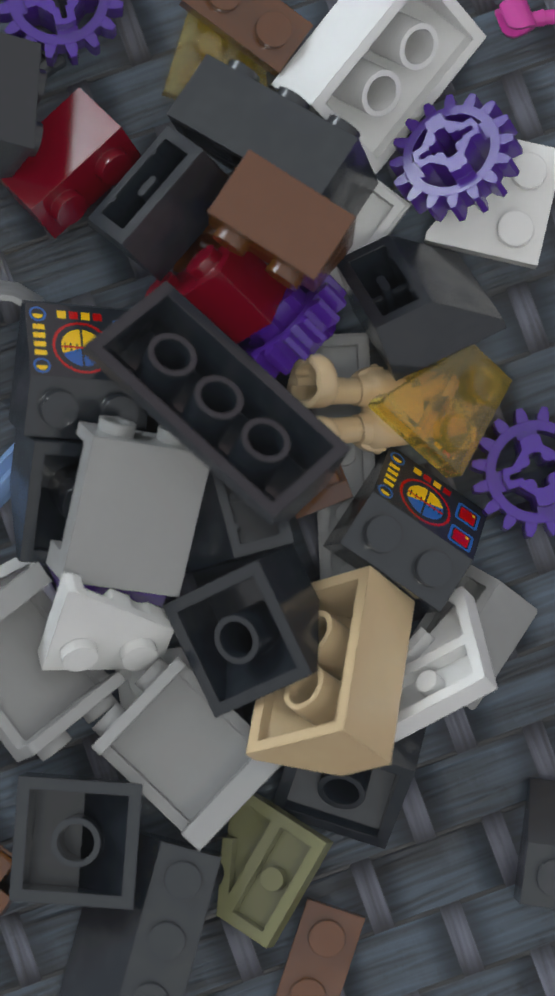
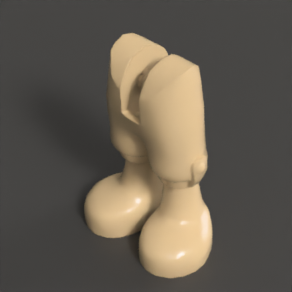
[287,354,452,455]

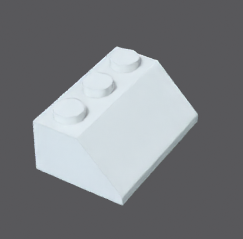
[271,0,487,175]

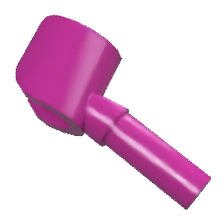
[494,0,555,38]

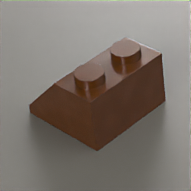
[208,149,356,293]

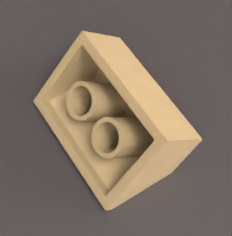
[246,565,415,776]

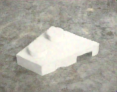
[424,139,555,269]
[37,573,174,672]
[394,586,498,743]

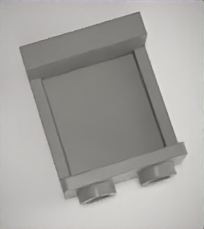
[46,415,209,597]
[0,562,126,763]
[91,657,281,851]

